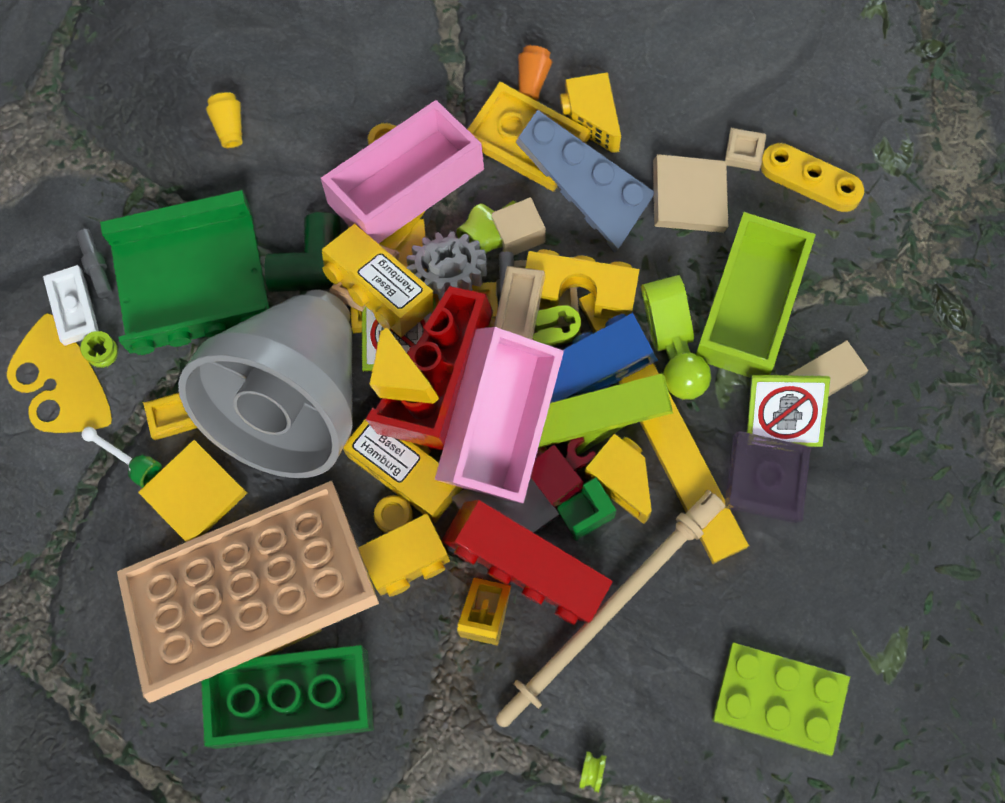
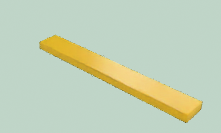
[579,293,749,564]

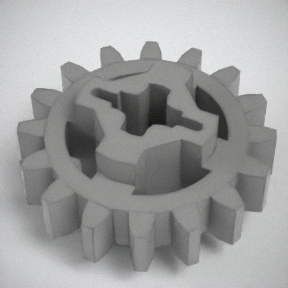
[406,231,487,301]

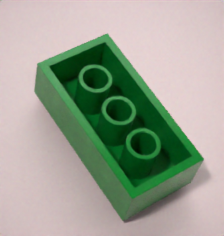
[201,645,374,749]

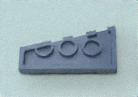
[516,110,654,253]

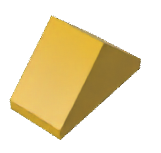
[370,327,439,404]
[457,578,511,645]

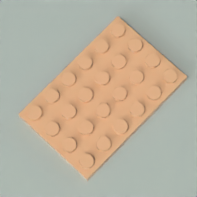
[117,481,379,703]

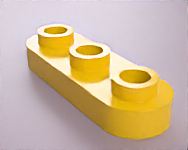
[761,143,864,212]

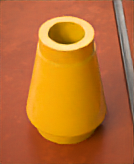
[206,93,243,148]

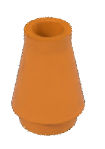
[518,45,552,101]

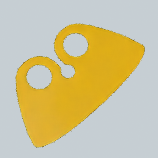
[7,313,112,433]

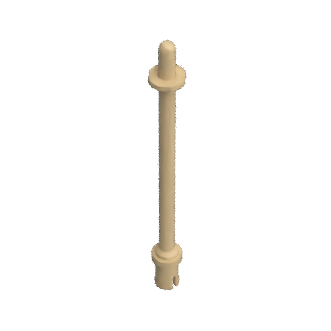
[496,490,725,727]

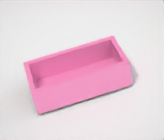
[321,100,484,244]
[435,327,564,503]

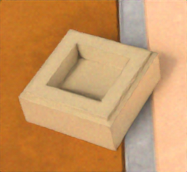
[725,128,766,171]

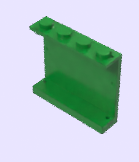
[100,190,270,355]

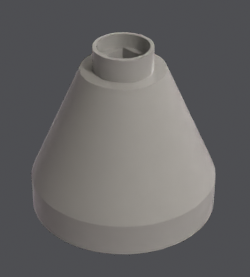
[178,290,352,478]

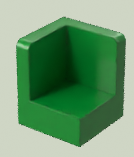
[557,478,617,541]

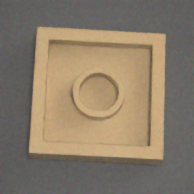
[653,155,728,233]

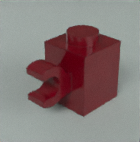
[530,437,596,509]

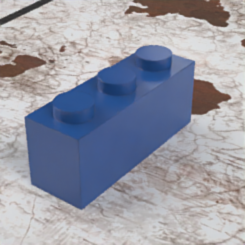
[550,313,658,403]

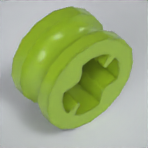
[80,331,118,368]
[579,752,606,792]

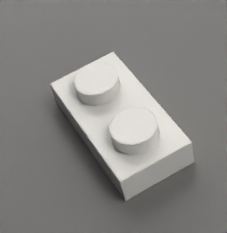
[43,265,99,345]

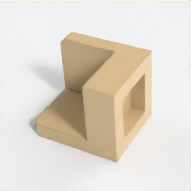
[492,197,545,255]

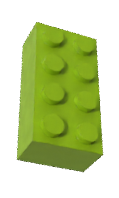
[696,212,816,378]

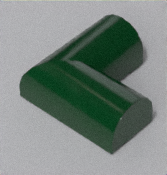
[264,212,341,292]

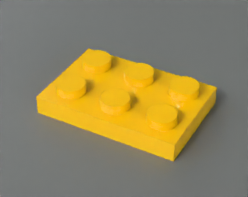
[467,82,591,192]

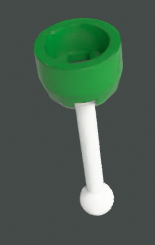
[82,427,162,488]

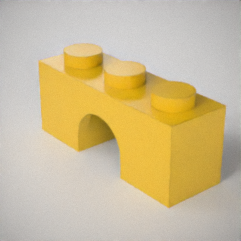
[525,249,640,320]

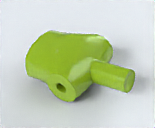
[456,201,517,253]

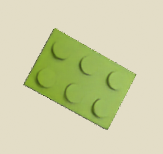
[712,643,850,756]

